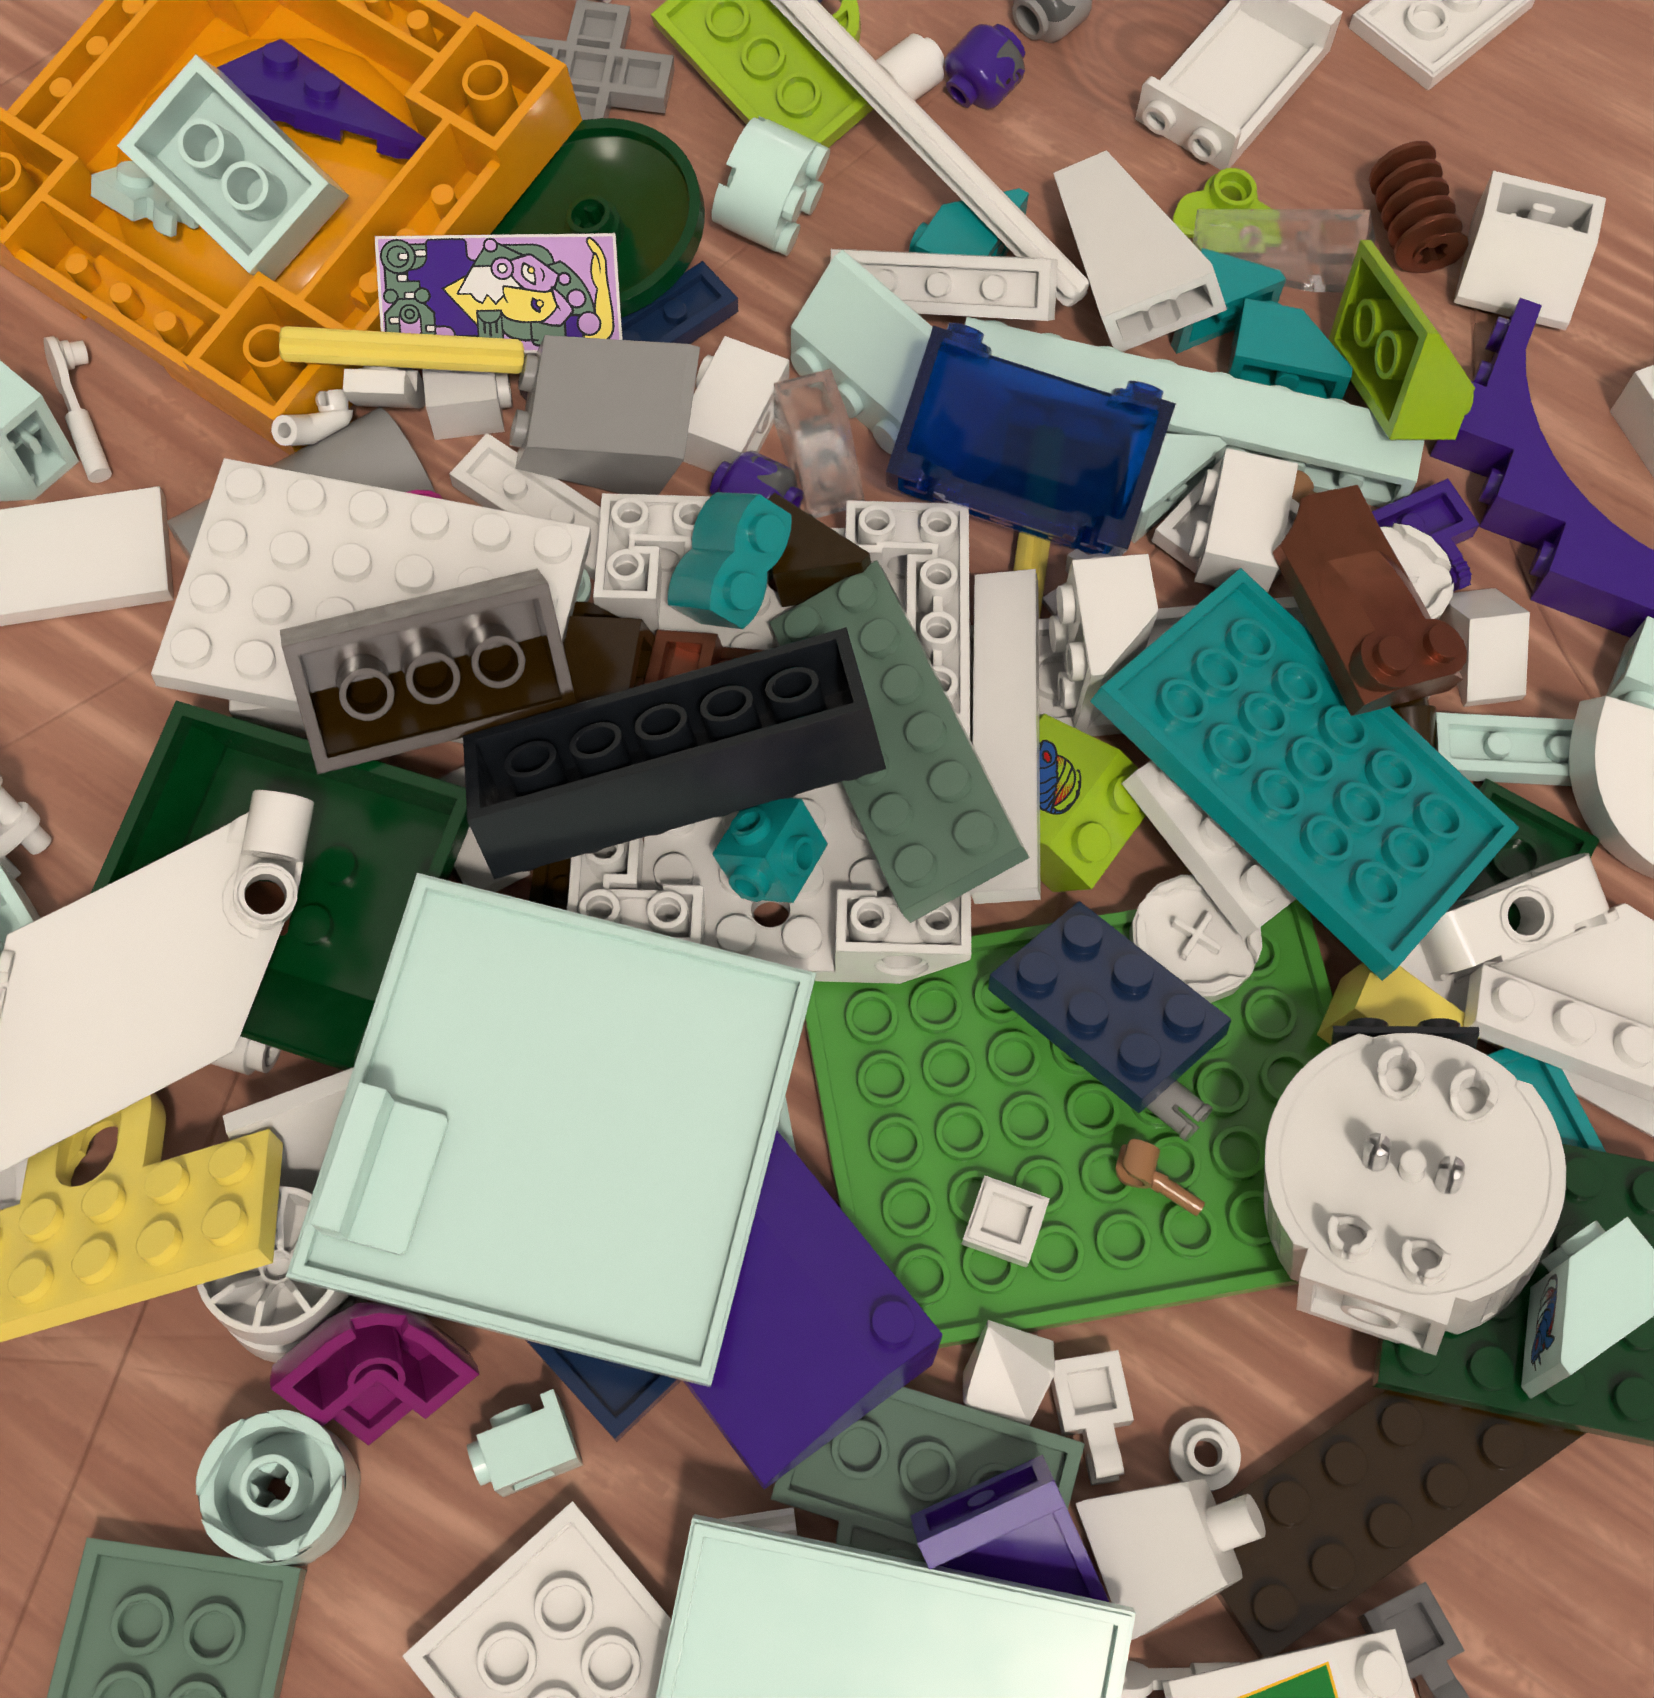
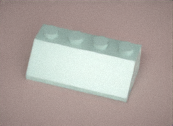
[791,250,1014,504]

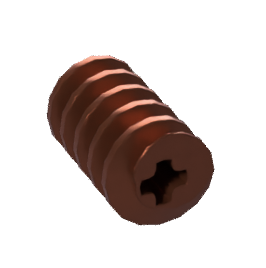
[1368,141,1469,273]

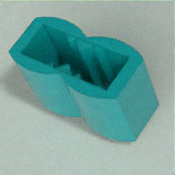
[668,492,792,629]

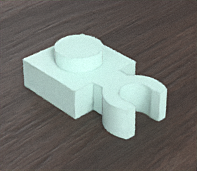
[91,161,199,237]

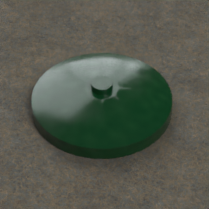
[490,118,705,318]

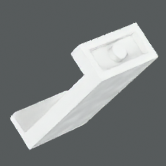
[1135,0,1343,170]

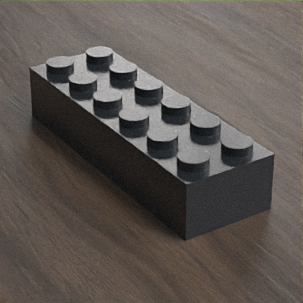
[463,627,886,879]

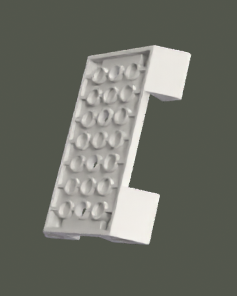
[567,493,971,984]

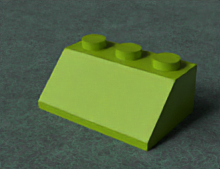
[1328,240,1475,440]

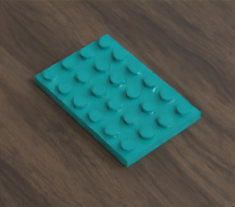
[1090,568,1519,981]

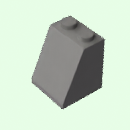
[509,335,700,495]

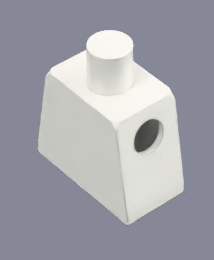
[1075,1478,1266,1640]

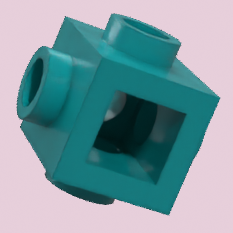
[712,798,828,903]

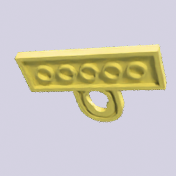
[0,1093,283,1342]

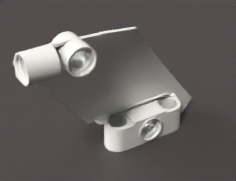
[0,790,315,1172]
[1400,853,1654,1138]

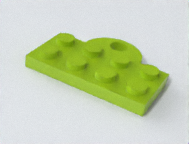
[651,0,874,148]

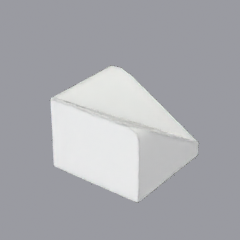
[963,1320,1055,1426]

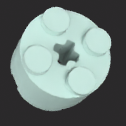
[712,116,830,256]
[196,1409,361,1567]

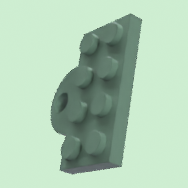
[771,1387,1085,1563]

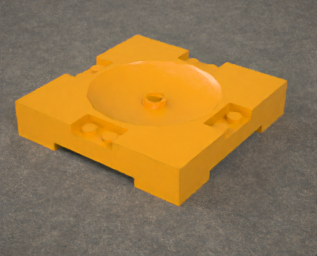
[0,0,582,455]

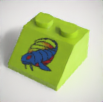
[1039,713,1146,892]

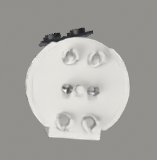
[1264,1018,1566,1356]

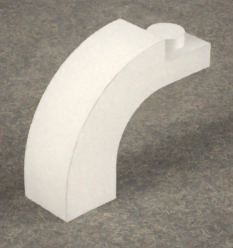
[1569,696,1654,879]

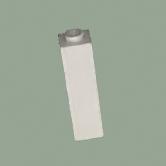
[1053,150,1227,352]

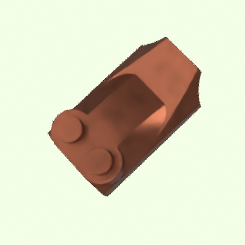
[1272,485,1467,716]

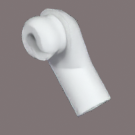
[271,389,353,446]

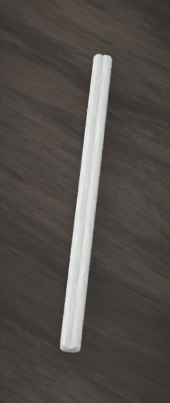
[770,0,1090,307]

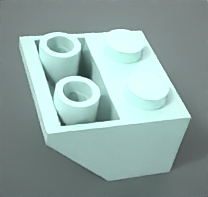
[0,361,79,502]

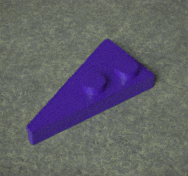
[217,39,426,159]

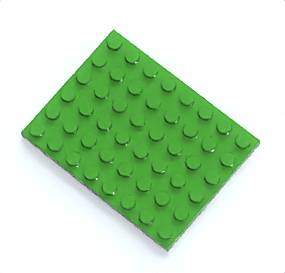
[805,899,1333,1349]

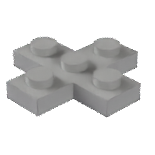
[515,0,675,120]

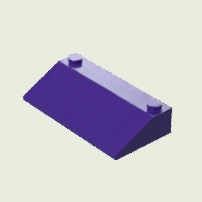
[683,1131,943,1489]

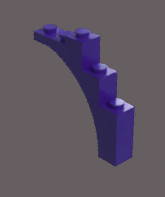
[1430,298,1654,638]

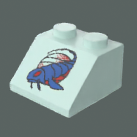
[1521,1217,1654,1399]

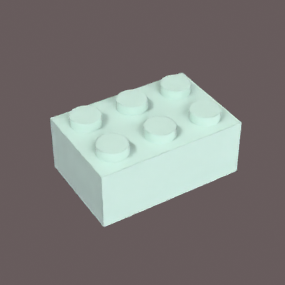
[117,54,349,281]

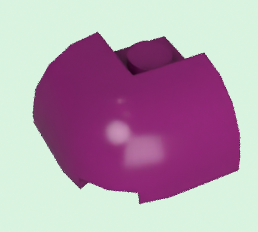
[270,1302,479,1446]

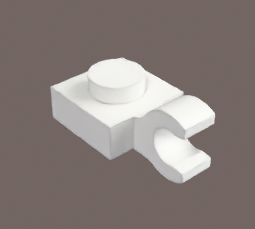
[1051,1350,1134,1486]

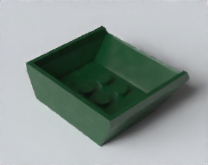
[90,700,470,1071]

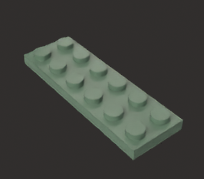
[769,560,1030,923]

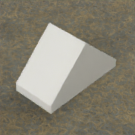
[1439,588,1530,707]

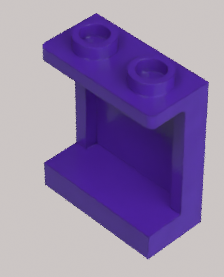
[910,1454,1109,1602]

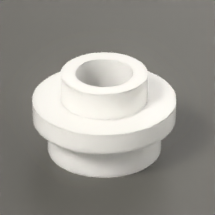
[1169,1418,1241,1491]

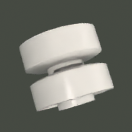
[197,1186,368,1363]

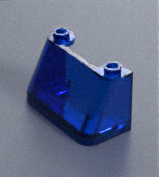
[886,323,1176,557]

